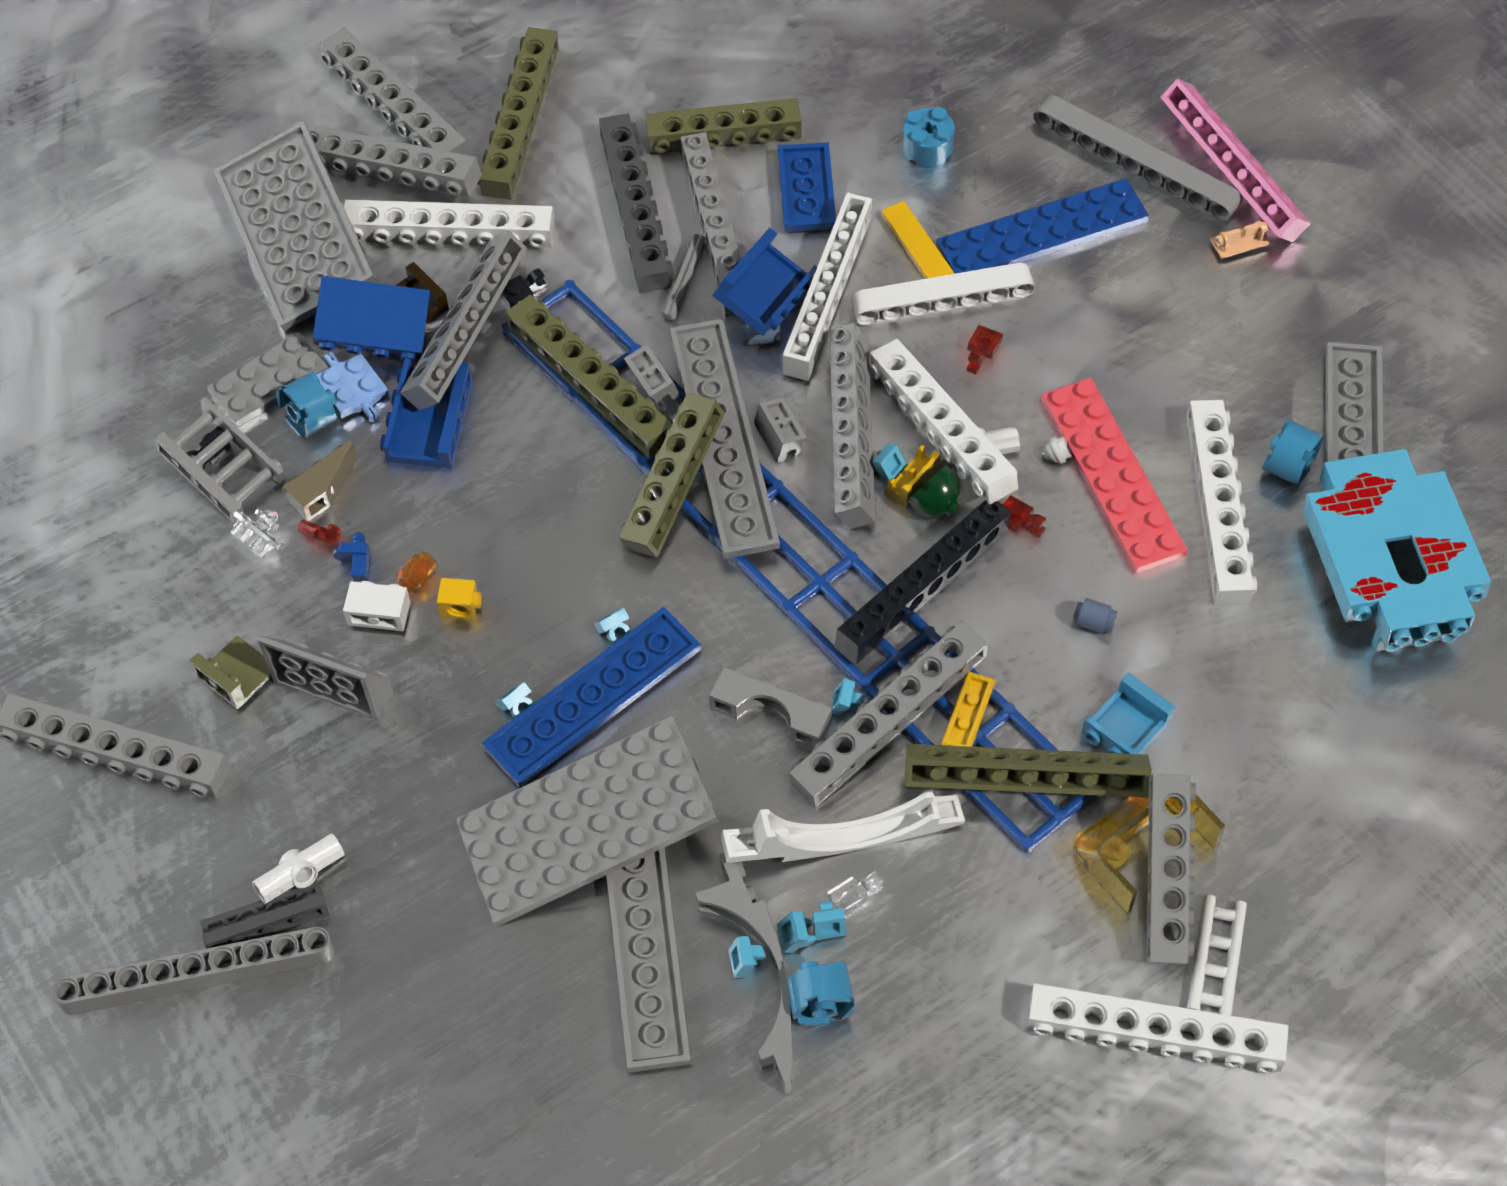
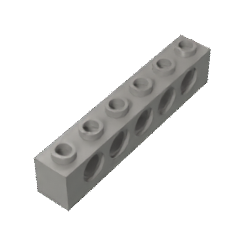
[1146,774,1196,964]

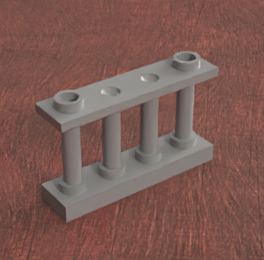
[155,397,284,524]

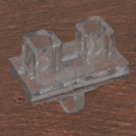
[230,508,285,558]

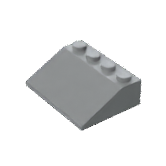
[257,636,394,720]

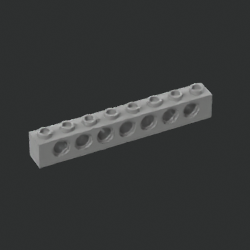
[320,27,469,155]
[290,121,482,198]
[681,132,741,317]
[400,231,527,411]
[830,322,876,529]
[789,620,988,808]
[0,693,231,798]

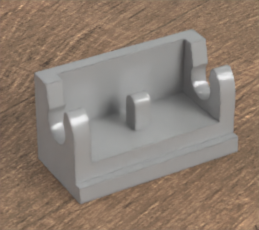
[624,344,680,406]
[754,397,807,463]

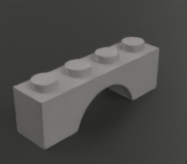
[709,667,832,749]

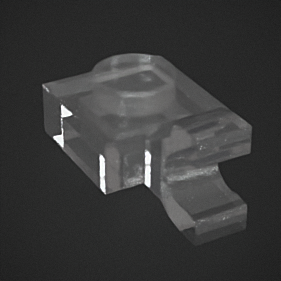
[827,871,884,920]

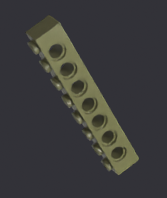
[477,27,559,200]
[505,295,673,458]
[905,744,1152,798]

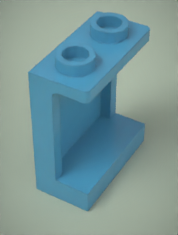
[1081,672,1175,754]

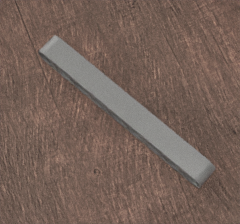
[1033,95,1243,221]
[51,927,335,1015]

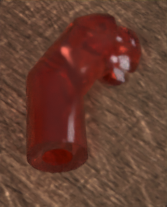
[298,519,341,544]

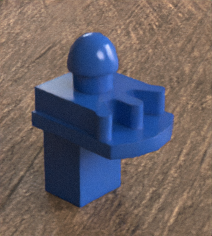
[333,532,371,581]

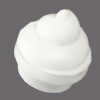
[1041,436,1072,464]

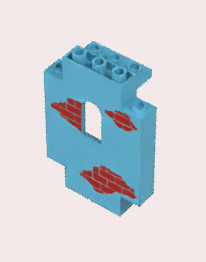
[1303,449,1492,652]

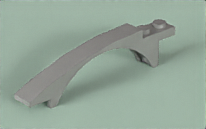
[695,853,793,1094]

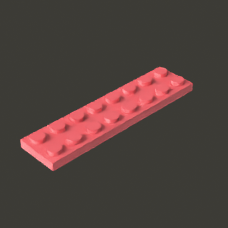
[1041,378,1188,574]

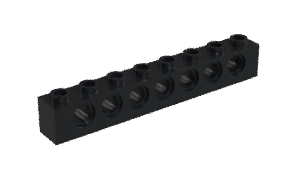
[834,500,1012,665]

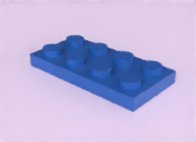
[778,142,836,232]

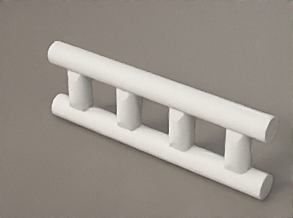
[1187,894,1247,1016]

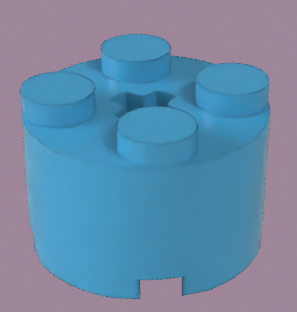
[902,107,955,168]
[276,371,337,437]
[1262,419,1324,486]
[787,961,855,1026]

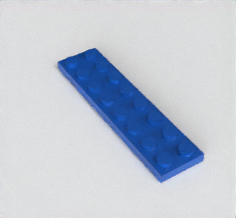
[936,178,1149,274]
[482,607,701,788]

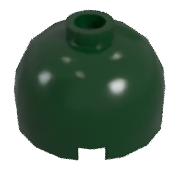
[908,464,964,519]

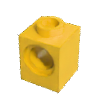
[437,578,482,619]

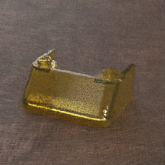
[1073,795,1225,914]

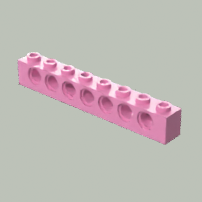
[1160,78,1311,243]

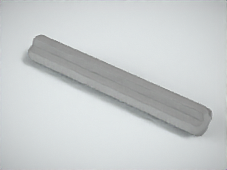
[661,234,705,321]

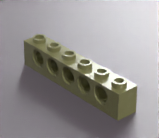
[646,98,802,154]
[618,393,725,558]

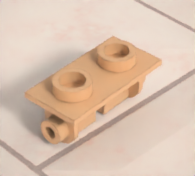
[1210,221,1269,259]

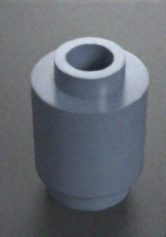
[741,324,781,345]
[1073,598,1118,634]

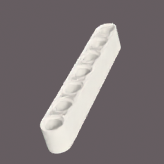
[851,263,1036,325]

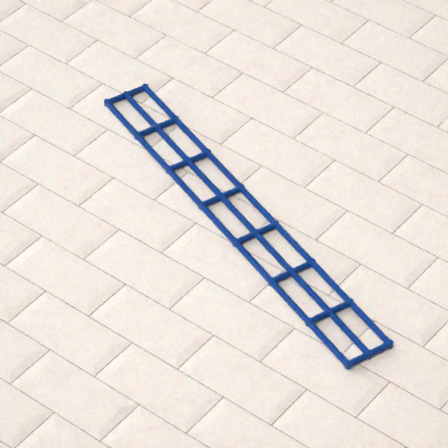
[502,280,1097,853]

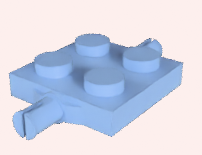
[316,352,389,422]

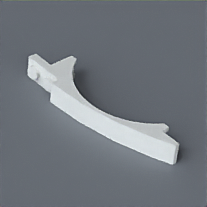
[720,792,965,863]

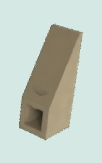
[283,440,358,522]

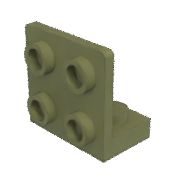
[190,636,272,709]

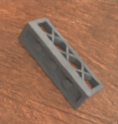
[200,880,330,949]

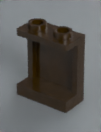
[395,262,449,325]

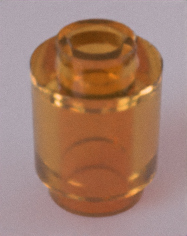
[396,551,438,593]

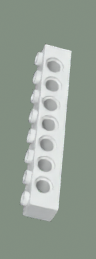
[783,193,872,381]
[344,200,555,248]
[869,338,1018,504]
[1187,399,1257,606]
[1027,983,1289,1074]

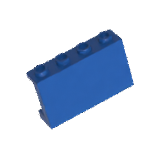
[712,227,817,336]
[313,276,430,362]
[380,358,472,469]

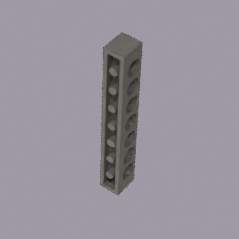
[599,113,674,293]

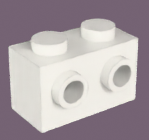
[343,581,411,632]

